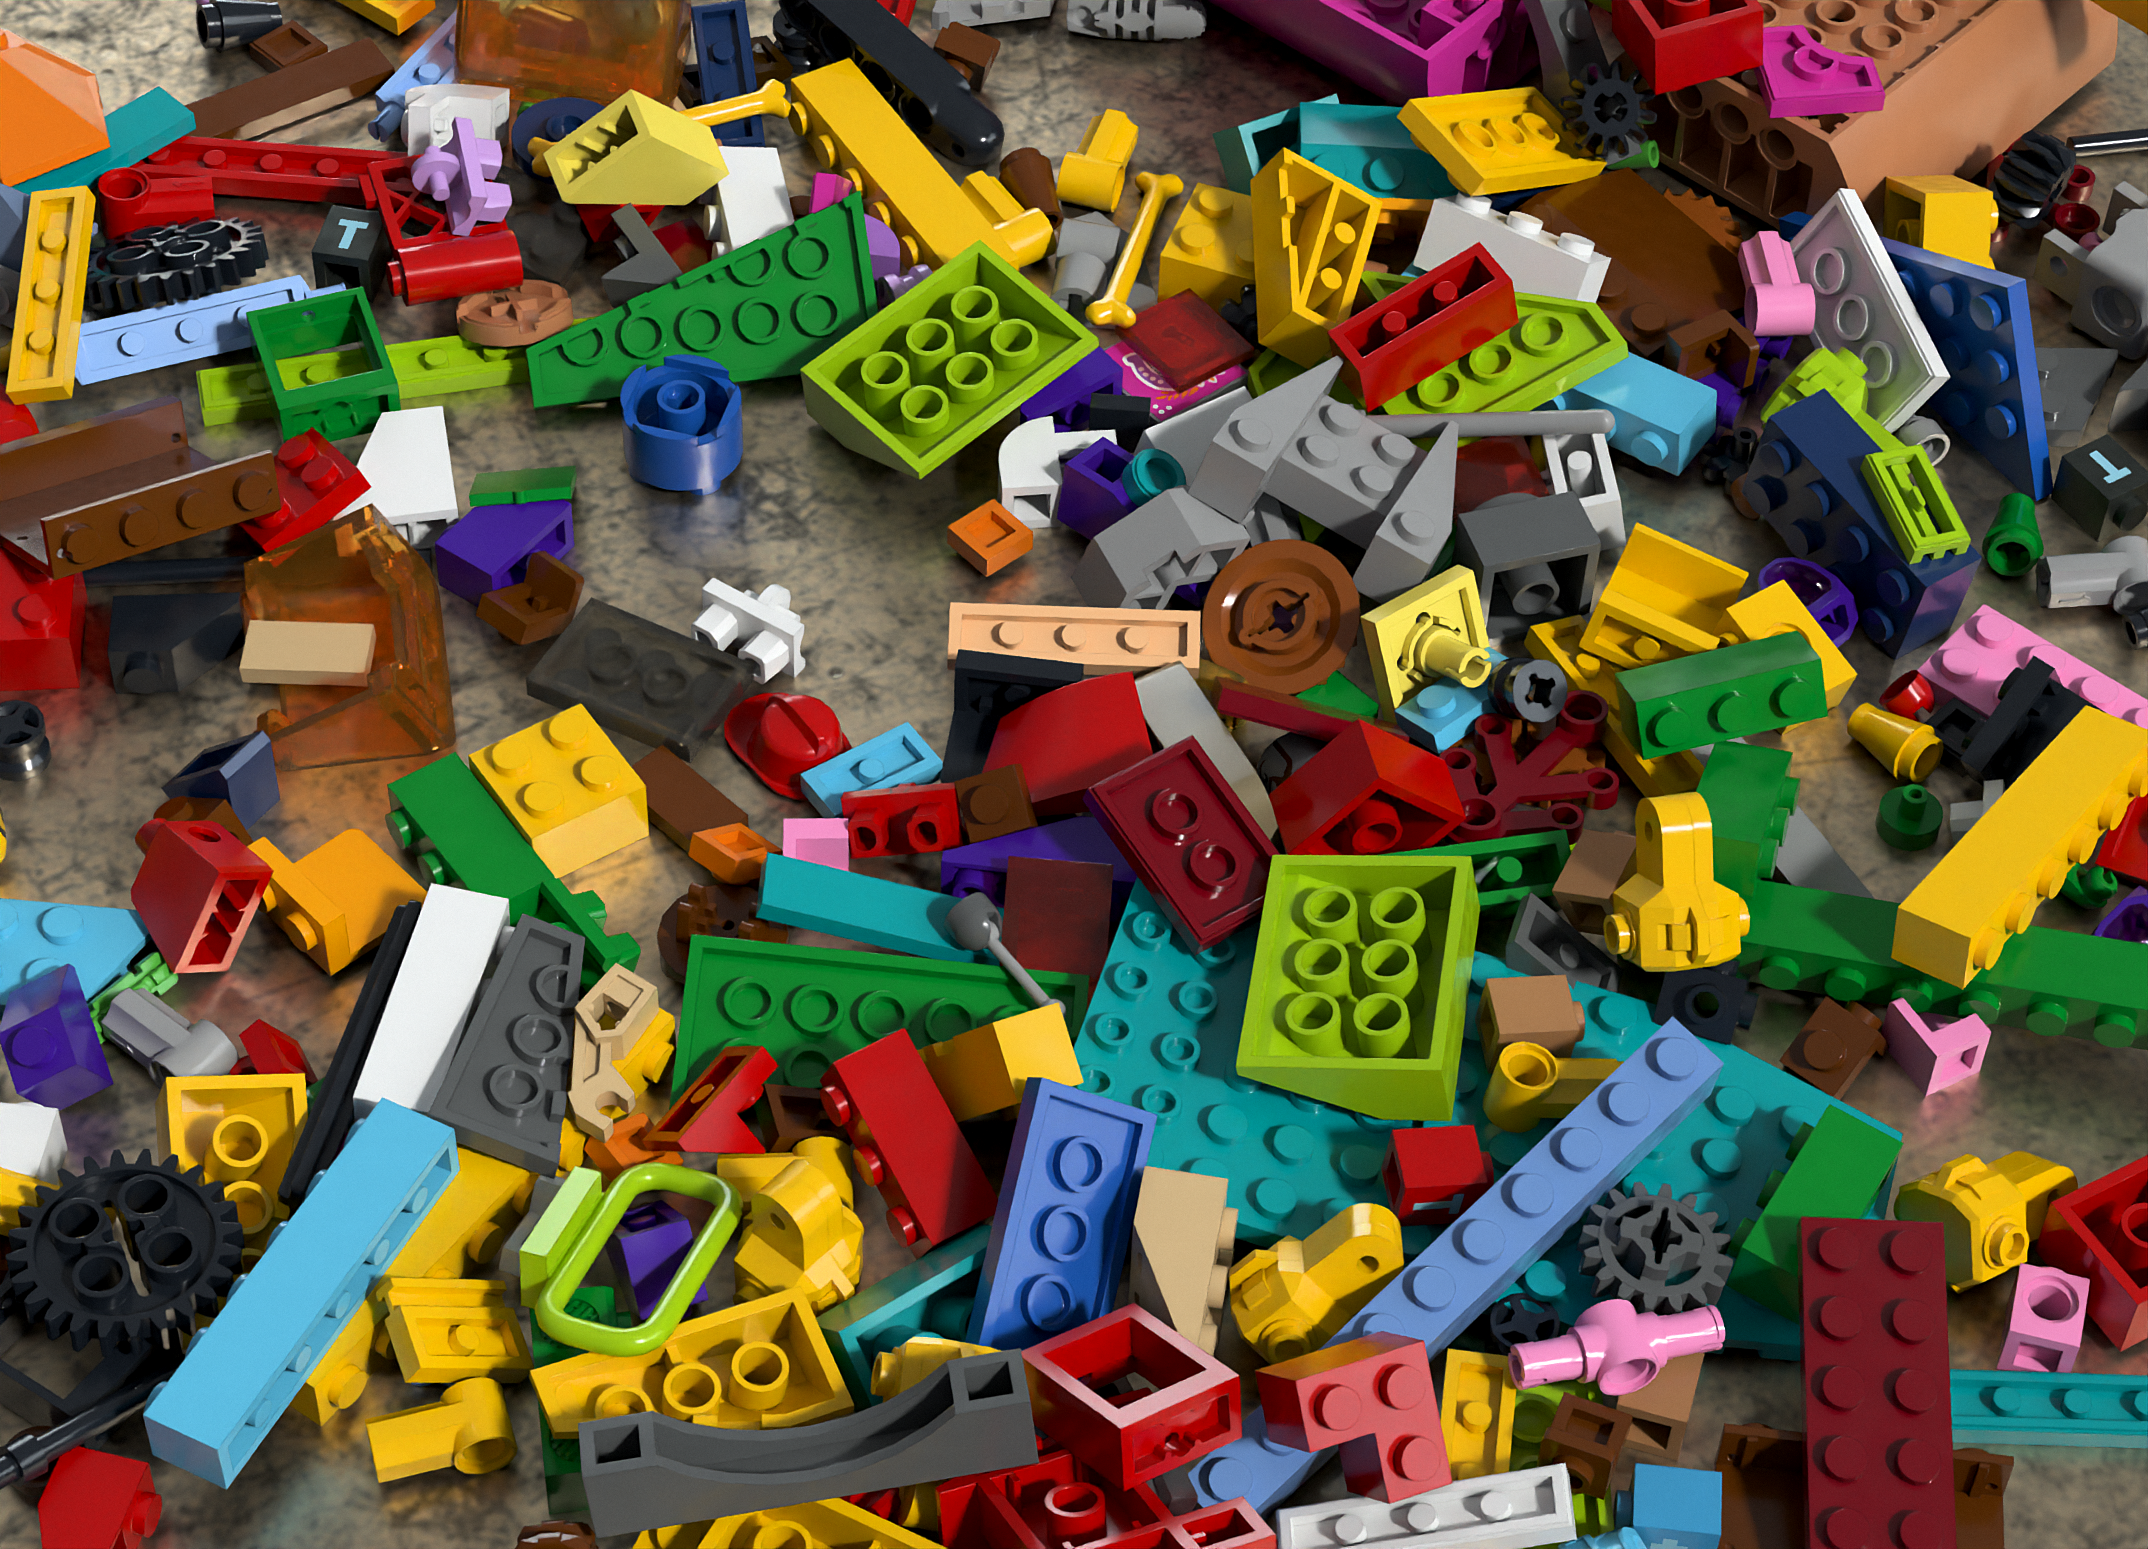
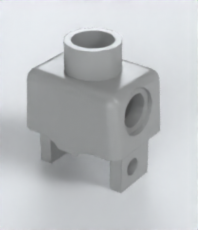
[2033,181,2148,360]

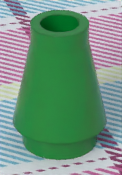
[1982,493,2044,576]

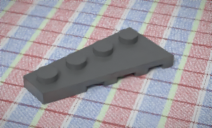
[427,913,585,1179]

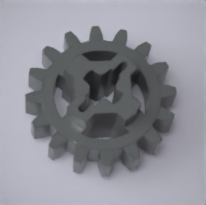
[1576,1182,1733,1315]

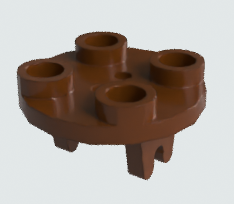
[657,882,789,985]

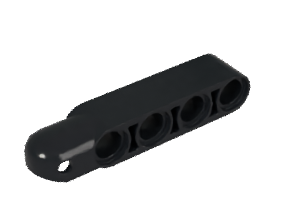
[779,0,1005,166]

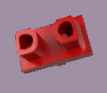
[840,782,967,859]

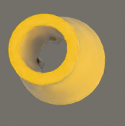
[1847,703,1944,783]

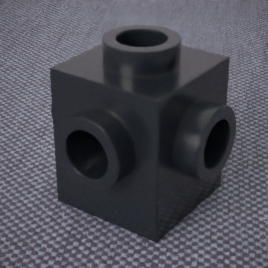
[1652,958,1759,1045]

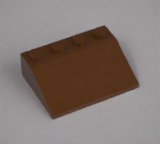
[1507,167,1746,366]

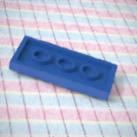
[965,1077,1158,1381]

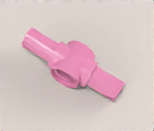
[1508,1299,1725,1396]

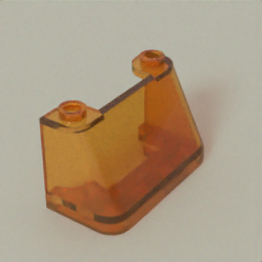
[453,0,691,109]
[242,503,456,772]

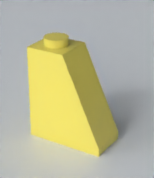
[543,89,730,205]

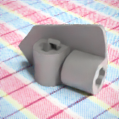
[1050,211,1161,329]

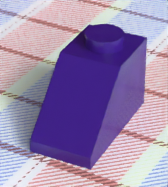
[1020,346,1123,433]
[434,499,575,607]
[0,963,114,1111]
[604,1200,709,1320]

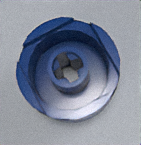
[620,354,743,496]

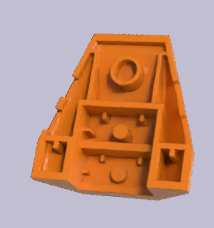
[0,29,111,187]

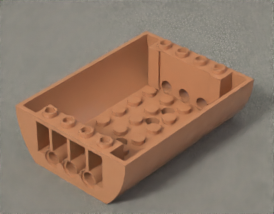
[1609,0,2118,237]

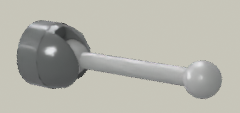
[944,892,1066,1019]

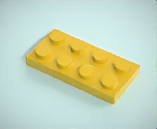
[1397,86,1607,196]

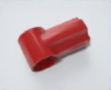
[98,167,215,239]

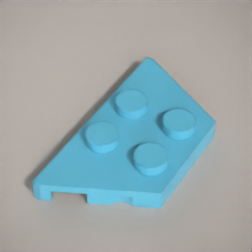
[0,898,155,1021]

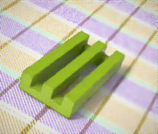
[1860,444,1971,565]

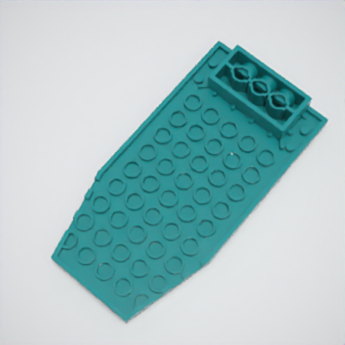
[1072,876,1903,1361]

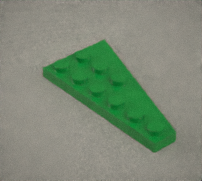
[525,190,879,411]
[669,934,1089,1114]

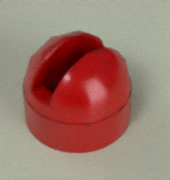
[1879,670,1935,722]

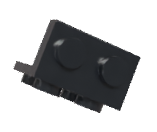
[940,649,1084,783]
[1960,655,2106,791]

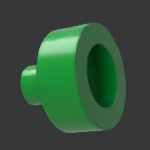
[1875,784,1943,851]

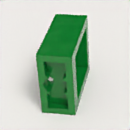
[246,286,401,444]

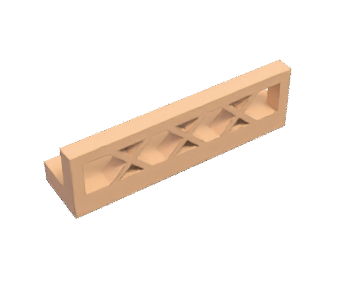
[947,602,1200,678]

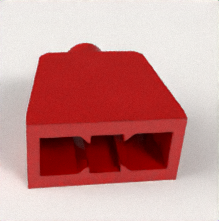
[131,818,274,974]

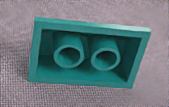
[1297,102,1459,200]
[816,1224,992,1413]

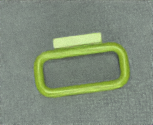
[519,1162,744,1357]

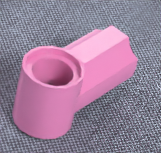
[1737,231,1816,337]

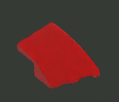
[964,671,1153,838]

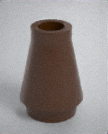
[998,147,1064,230]

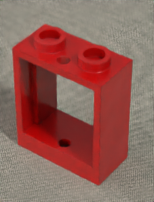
[1021,1303,1242,1491]

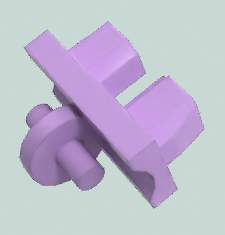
[411,117,512,236]

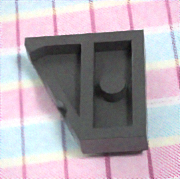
[2035,347,2118,447]

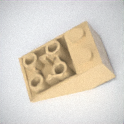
[1128,1166,1239,1357]

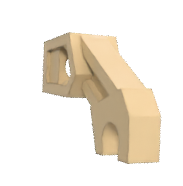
[567,963,659,1143]

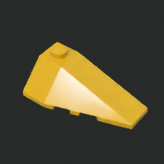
[155,1073,308,1350]
[529,1285,854,1439]

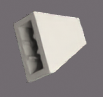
[333,406,459,554]

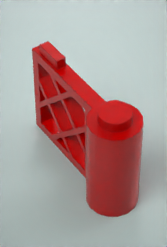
[358,154,523,307]

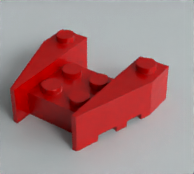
[935,1387,1276,1549]

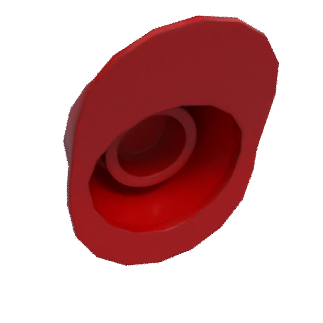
[724,692,853,800]

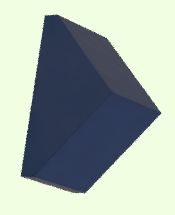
[161,730,280,831]

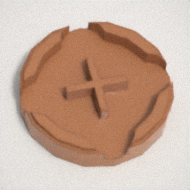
[456,279,574,347]

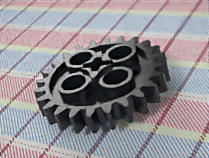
[84,216,269,310]
[6,1149,245,1357]

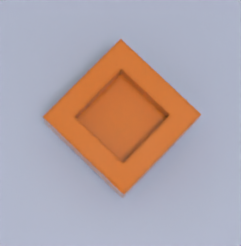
[947,498,1033,577]
[688,823,783,885]
[584,1112,684,1182]

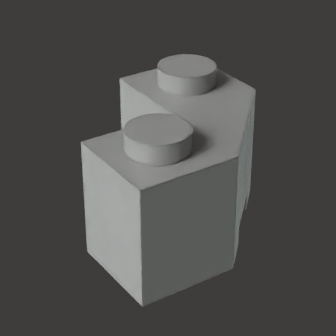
[1071,485,1251,610]

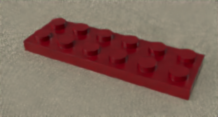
[1797,1216,1957,1549]

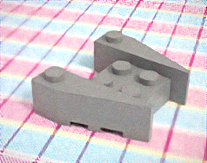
[1188,355,1459,605]

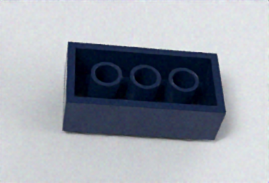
[1741,388,1982,661]

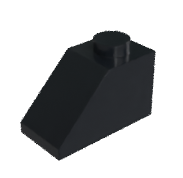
[107,592,247,694]

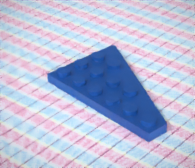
[1778,211,2053,501]

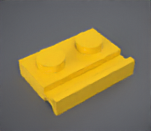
[375,1277,535,1383]

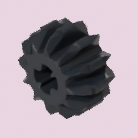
[1559,61,1657,160]
[1988,130,2076,229]

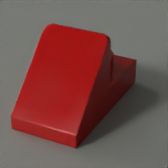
[641,1046,779,1154]

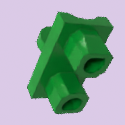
[534,878,641,999]

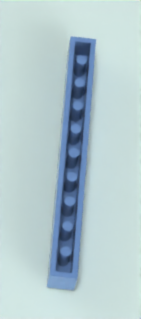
[1188,1016,1724,1521]

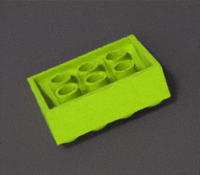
[800,239,1099,480]
[1236,855,1480,1121]

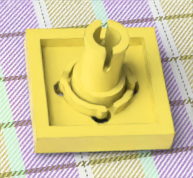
[1360,564,1491,724]

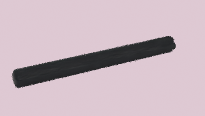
[277,900,422,1214]

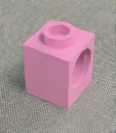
[1996,1263,2090,1373]

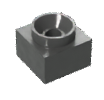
[1451,491,1601,647]

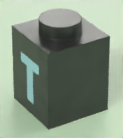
[311,205,393,303]
[2050,434,2148,542]

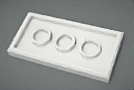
[1789,188,1950,435]

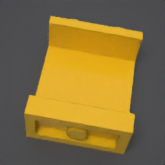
[1578,522,1749,670]

